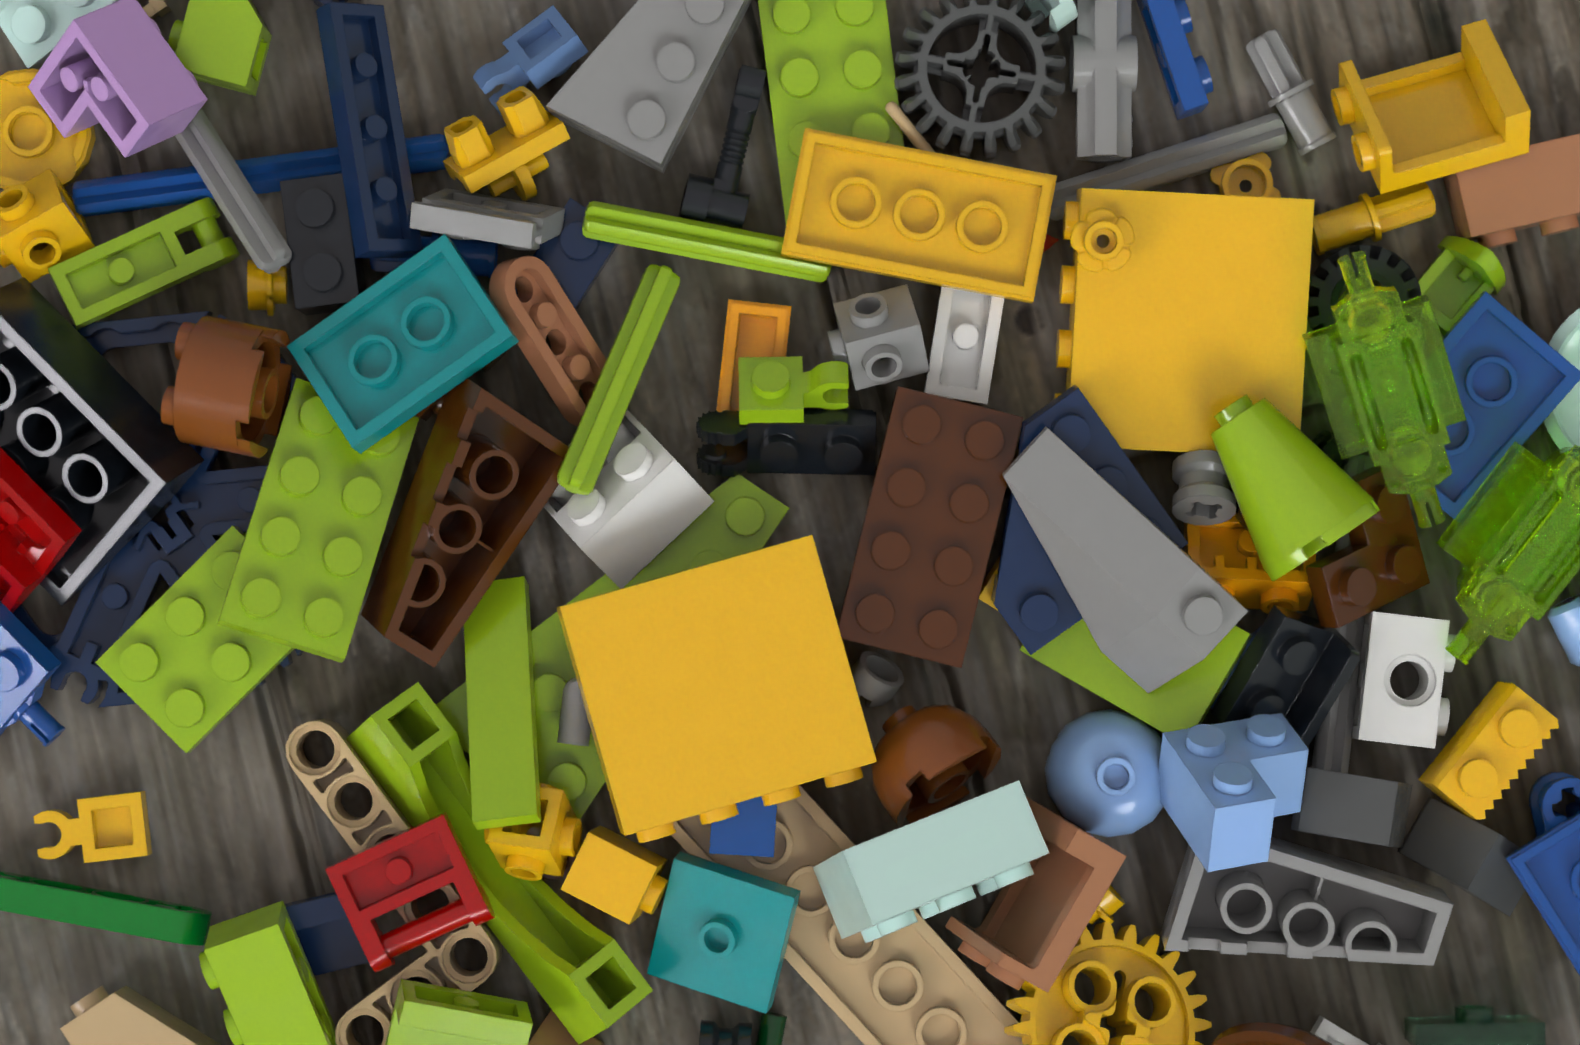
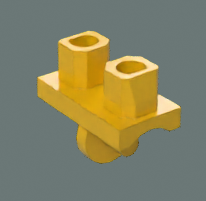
[443,86,570,201]

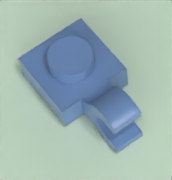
[473,5,589,116]

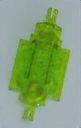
[1302,251,1466,528]
[1436,441,1580,665]

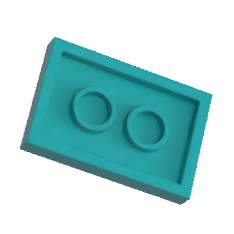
[287,234,519,454]

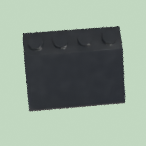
[0,277,204,606]

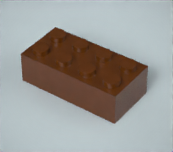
[838,386,1023,668]

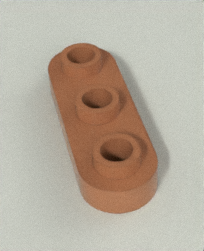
[489,256,607,426]

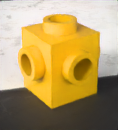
[0,168,95,283]
[484,782,582,881]

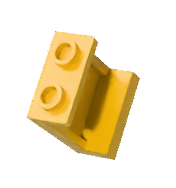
[1331,19,1531,194]

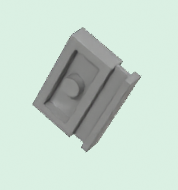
[410,188,565,250]

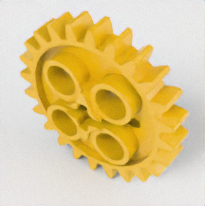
[1004,922,1212,1045]

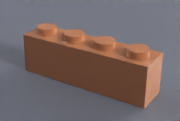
[1443,133,1580,249]

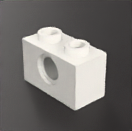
[1352,611,1457,749]

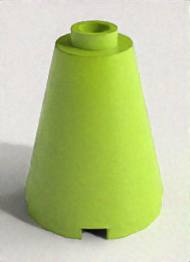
[1211,395,1380,581]

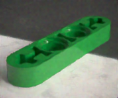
[0,871,212,946]

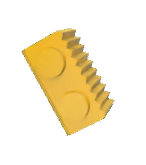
[1418,681,1559,820]

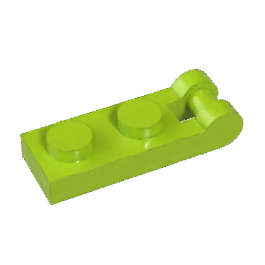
[48,197,240,330]

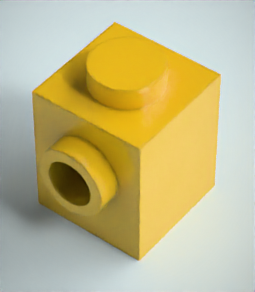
[560,825,668,925]

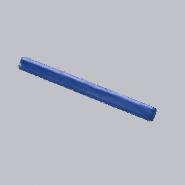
[72,134,451,217]

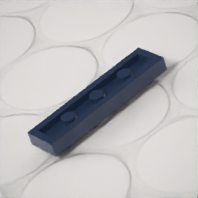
[316,2,423,258]

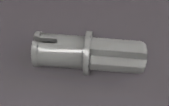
[1246,29,1337,156]

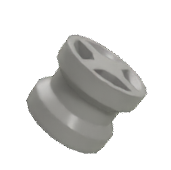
[1172,450,1236,525]

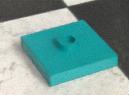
[647,851,801,1014]

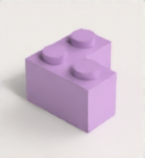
[28,0,208,158]

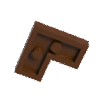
[1305,463,1430,628]

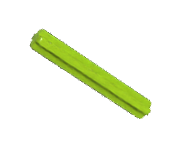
[582,201,832,283]
[557,264,680,495]

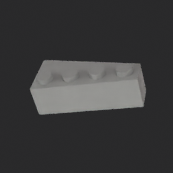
[546,0,752,174]
[1160,836,1454,966]

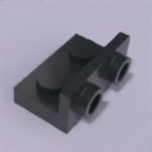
[1211,605,1361,747]

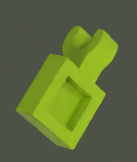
[738,356,849,425]

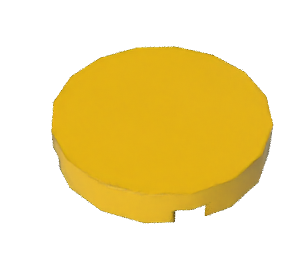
[0,68,96,190]

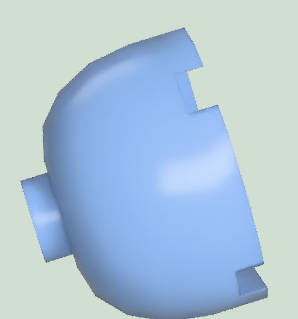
[1045,709,1163,838]

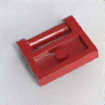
[325,812,495,972]

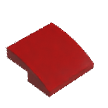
[0,447,82,613]

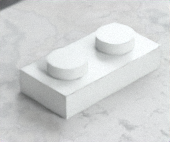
[924,286,1004,406]

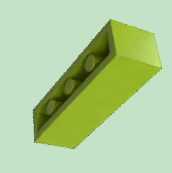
[199,901,337,1045]

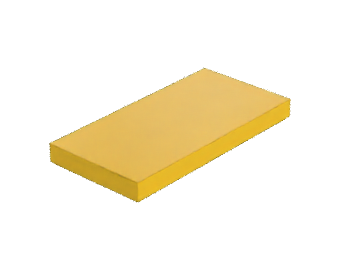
[781,128,1057,304]

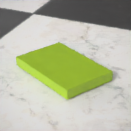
[1020,618,1252,733]

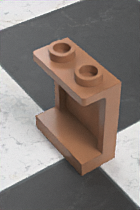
[945,796,1127,992]

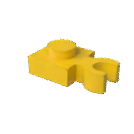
[33,791,152,863]

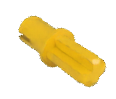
[1312,182,1436,256]

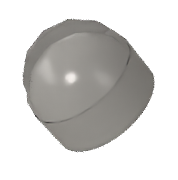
[851,651,904,708]

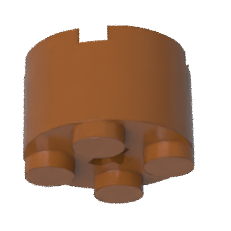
[160,315,292,458]

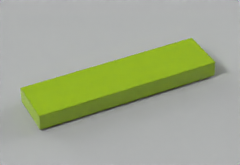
[464,576,541,830]

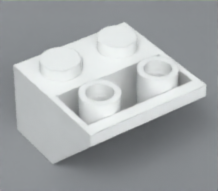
[544,410,714,589]

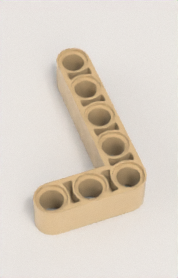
[286,719,502,1045]

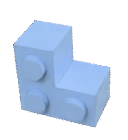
[1159,713,1309,872]

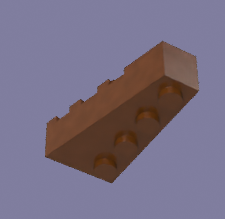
[361,378,569,668]

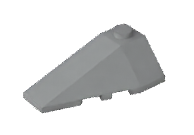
[1002,426,1248,694]

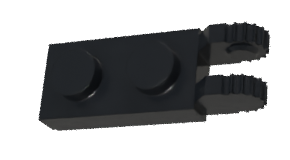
[696,408,876,477]

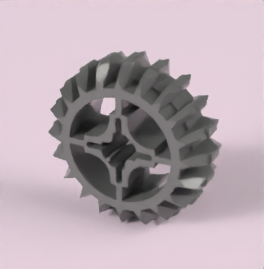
[894,0,1066,160]

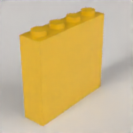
[1054,188,1315,452]
[556,535,877,843]

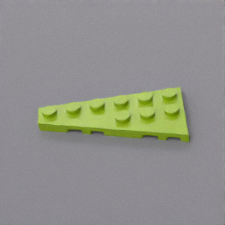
[436,474,790,819]

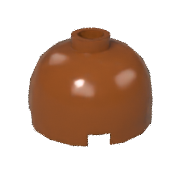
[871,704,1001,826]

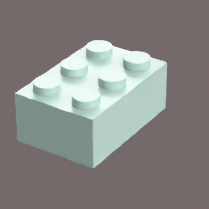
[813,780,1049,944]

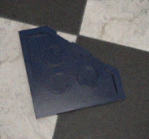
[991,385,1188,655]

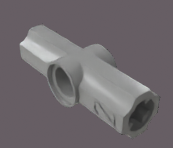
[1069,0,1138,163]

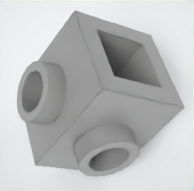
[827,284,930,391]

